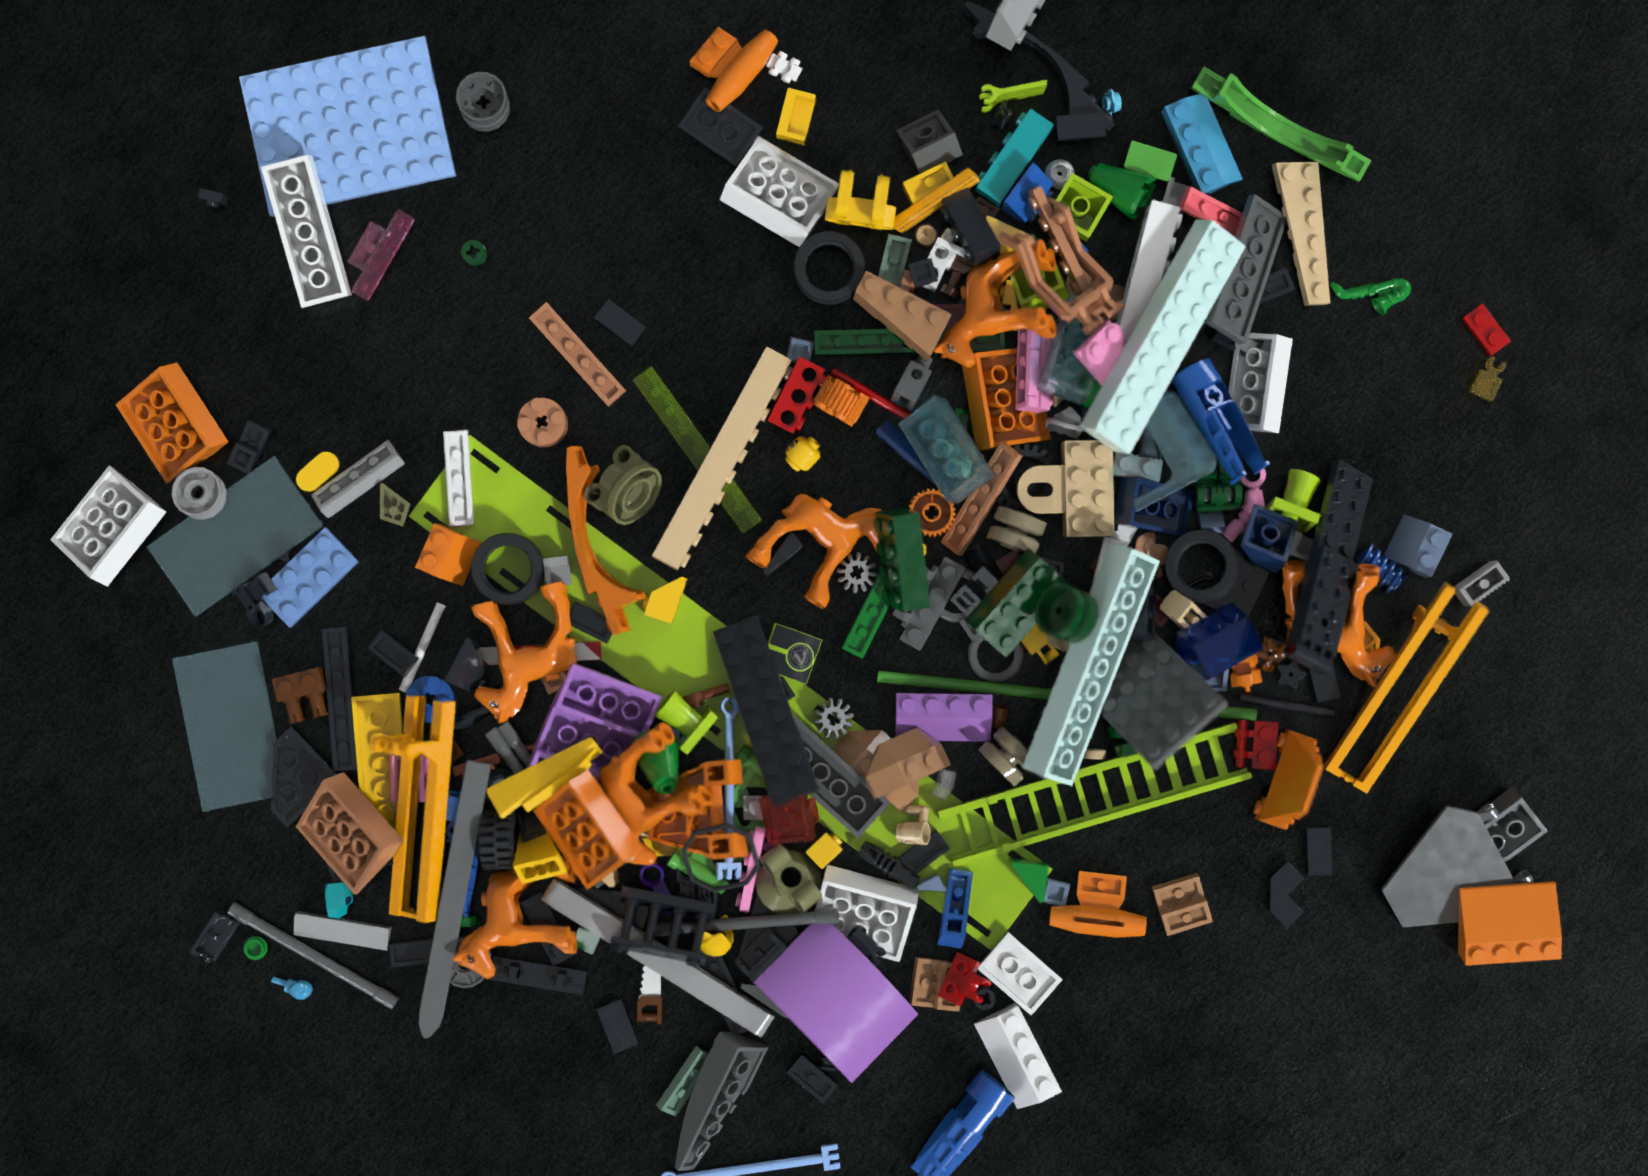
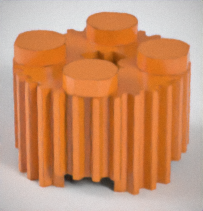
[813,375,869,427]
[908,489,956,537]

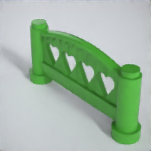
[667,744,775,894]

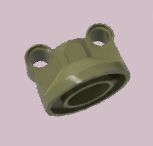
[584,445,662,525]
[755,843,822,914]

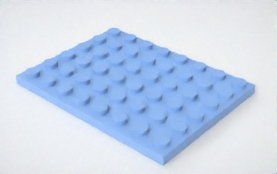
[239,36,456,217]

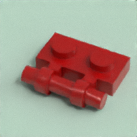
[1233,720,1279,770]

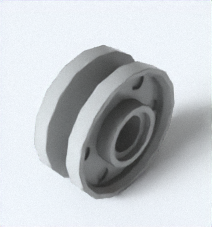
[172,467,227,520]

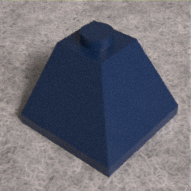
[1241,504,1299,573]

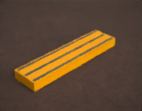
[894,168,980,234]

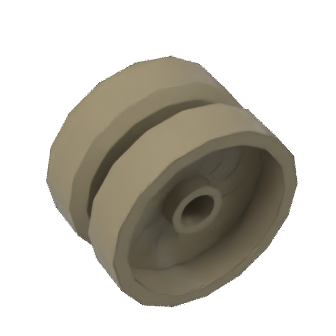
[986,506,1047,554]
[978,726,1030,787]

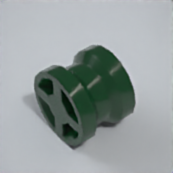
[461,240,487,266]

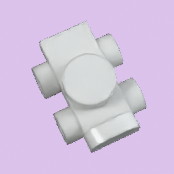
[766,51,802,83]

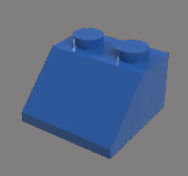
[1001,163,1054,226]

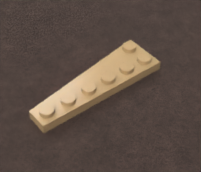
[1272,162,1330,306]

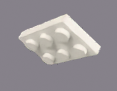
[978,932,1063,1015]

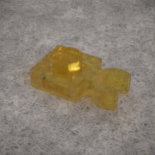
[1469,356,1506,402]

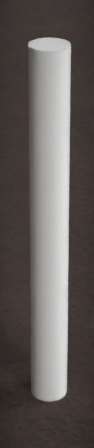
[399,602,446,692]

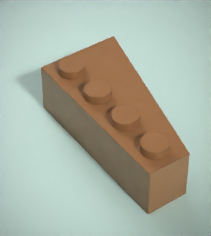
[853,271,952,362]

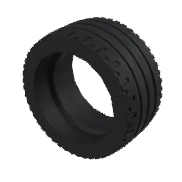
[793,231,865,305]
[1165,530,1239,603]
[471,533,545,605]

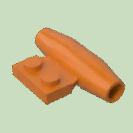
[689,27,778,112]
[1049,871,1147,938]

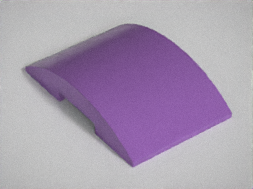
[526,663,662,802]
[753,924,918,1083]

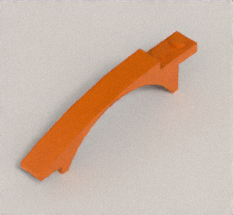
[566,446,647,635]

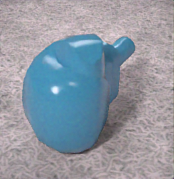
[271,976,313,1000]

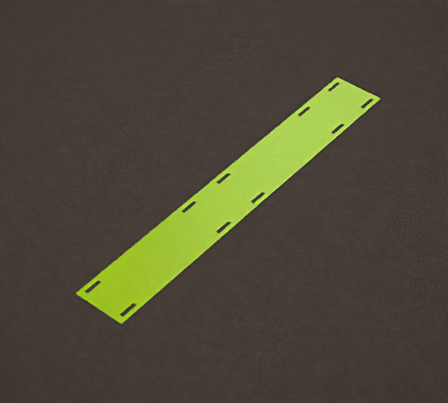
[409,435,1053,950]

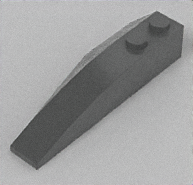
[1483,787,1548,862]
[675,1032,769,1171]

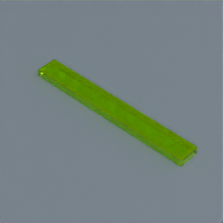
[633,366,762,534]

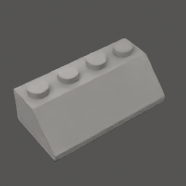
[986,0,1045,50]

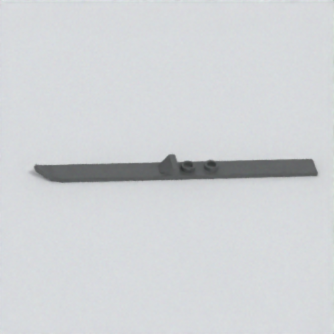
[419,760,491,1039]

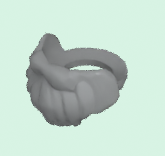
[1045,407,1084,439]

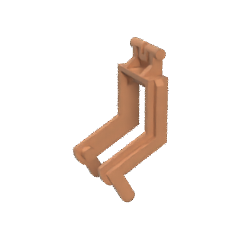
[998,198,1124,336]

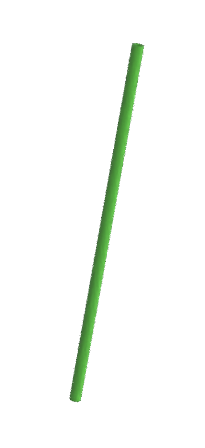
[877,671,1257,721]

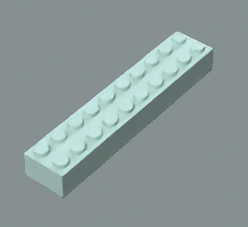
[1080,220,1246,454]
[1022,542,1160,786]

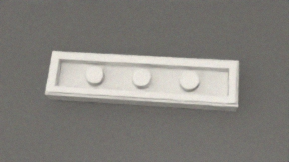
[443,430,474,527]

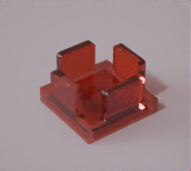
[759,795,819,845]

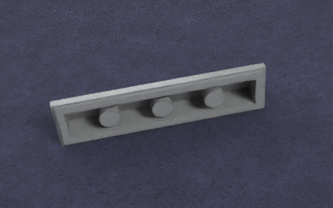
[311,440,404,518]
[294,911,392,950]

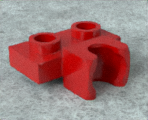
[937,952,991,1007]

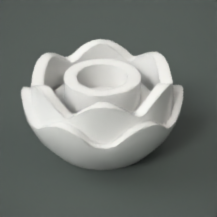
[1045,159,1074,189]

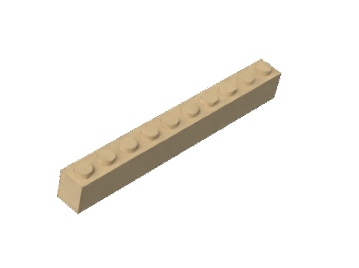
[652,347,793,571]

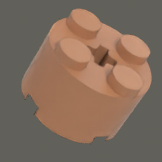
[517,398,568,447]

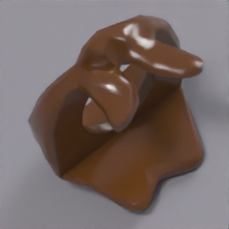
[1254,635,1286,672]

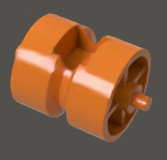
[1229,644,1262,692]

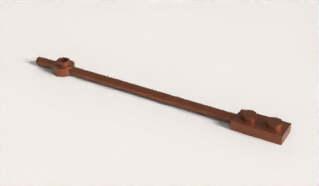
[452,683,730,779]

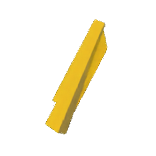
[487,737,603,819]

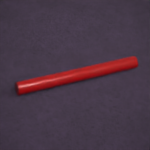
[830,368,916,424]

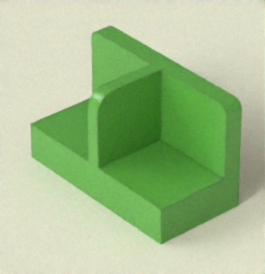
[1124,141,1177,182]

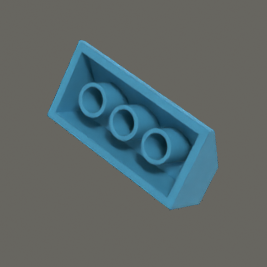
[1161,94,1243,195]

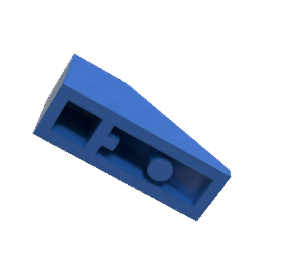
[938,868,973,948]

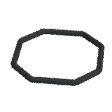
[681,823,760,892]

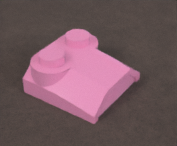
[1073,320,1127,386]

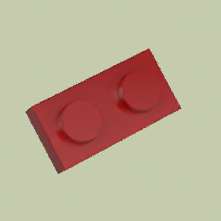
[1461,303,1511,356]

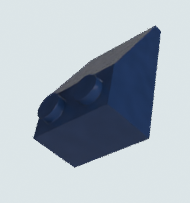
[1114,477,1194,536]

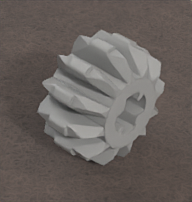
[837,552,877,593]
[814,698,854,739]

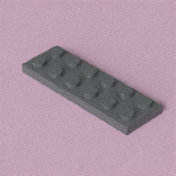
[1206,194,1287,344]

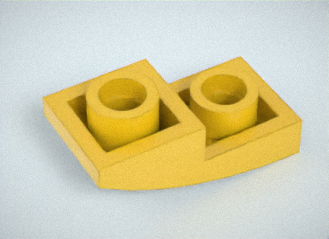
[999,280,1019,332]

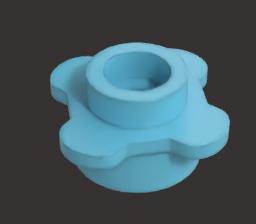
[1101,89,1122,115]

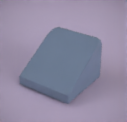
[916,873,946,891]

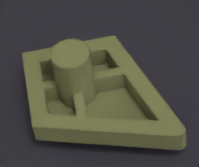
[380,483,411,526]

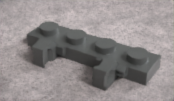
[892,556,967,651]

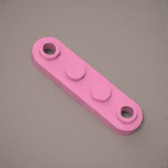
[735,827,765,913]

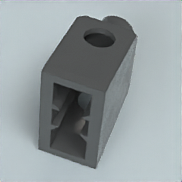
[890,355,933,412]

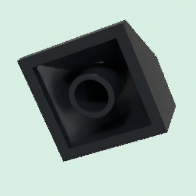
[444,637,488,693]

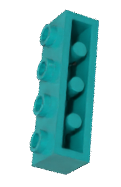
[975,109,1054,207]

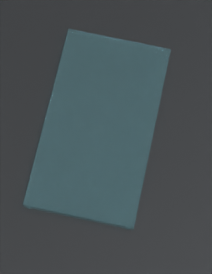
[147,456,323,617]
[172,641,277,812]

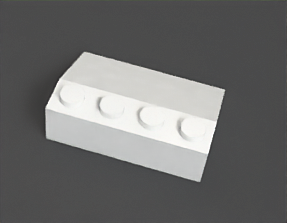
[720,137,840,247]
[50,465,166,587]
[815,865,919,962]

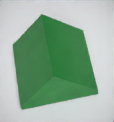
[1007,857,1048,903]

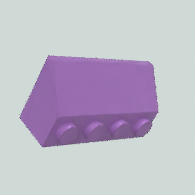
[895,693,992,741]

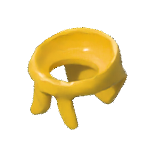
[701,915,734,957]

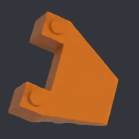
[1253,729,1323,830]
[646,760,748,859]

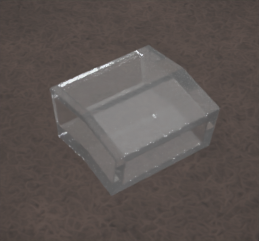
[930,770,956,801]

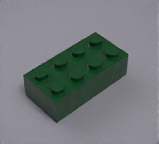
[874,507,930,612]
[964,549,1070,657]

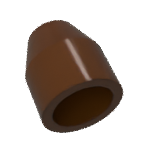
[992,704,1010,729]

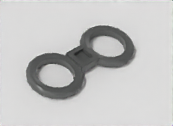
[940,568,1024,682]

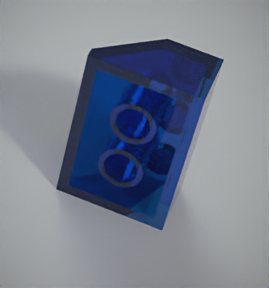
[1176,603,1263,681]

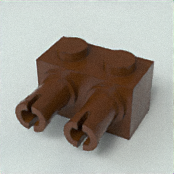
[272,667,328,724]

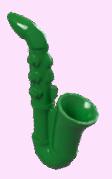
[1330,278,1411,315]

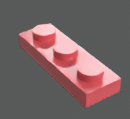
[1179,187,1242,237]

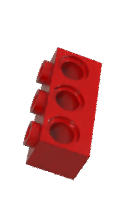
[768,356,827,433]

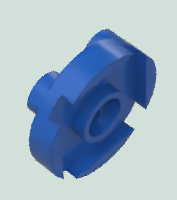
[406,676,455,723]

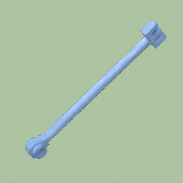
[716,697,741,880]
[661,1143,841,1176]

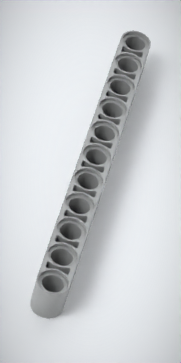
[541,878,775,1037]

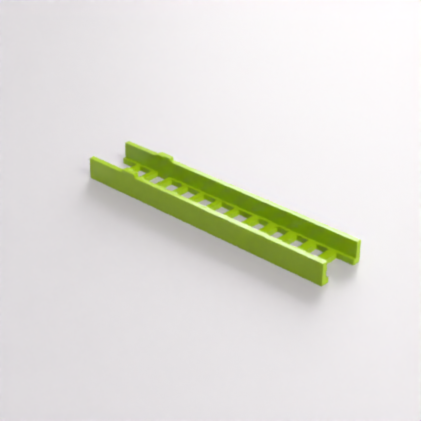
[937,722,1252,867]

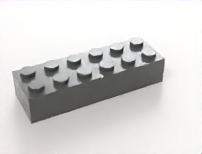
[793,714,890,838]

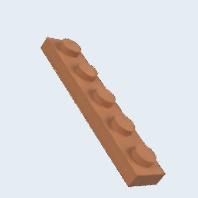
[1027,186,1090,296]
[529,302,626,407]
[941,442,1023,556]

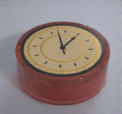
[914,223,938,248]

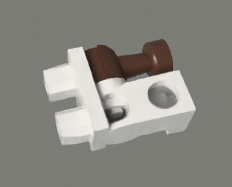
[923,228,972,300]

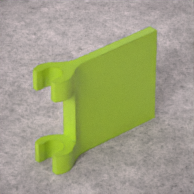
[979,80,1047,113]

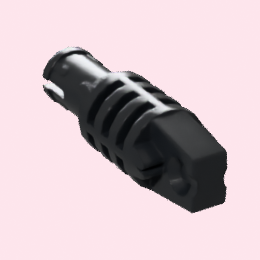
[858,841,921,889]

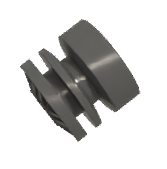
[456,72,510,132]

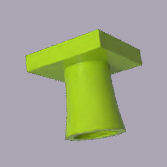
[1265,469,1321,533]
[655,690,718,754]

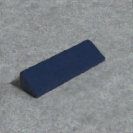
[876,420,957,495]

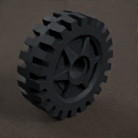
[996,444,1057,515]

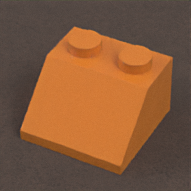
[415,523,482,586]

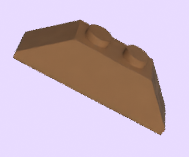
[864,727,951,799]
[833,730,919,813]

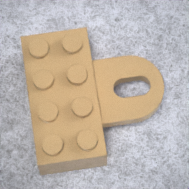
[1016,440,1115,537]

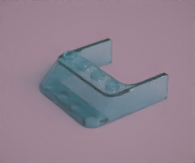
[1134,391,1217,512]

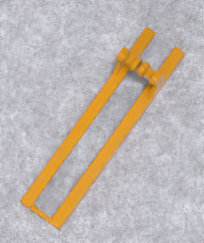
[1325,582,1489,793]
[370,695,455,923]

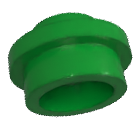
[243,936,268,960]

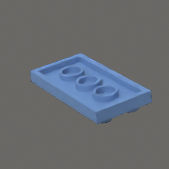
[263,527,360,628]

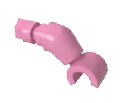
[1221,468,1266,542]

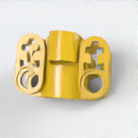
[825,170,896,230]

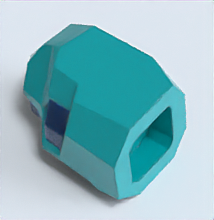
[325,881,353,920]

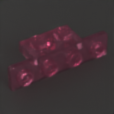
[347,209,414,301]

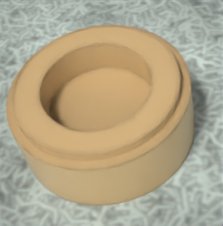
[1083,749,1107,759]

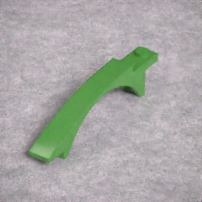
[1190,67,1371,182]

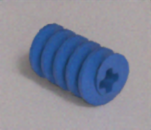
[1356,543,1409,594]

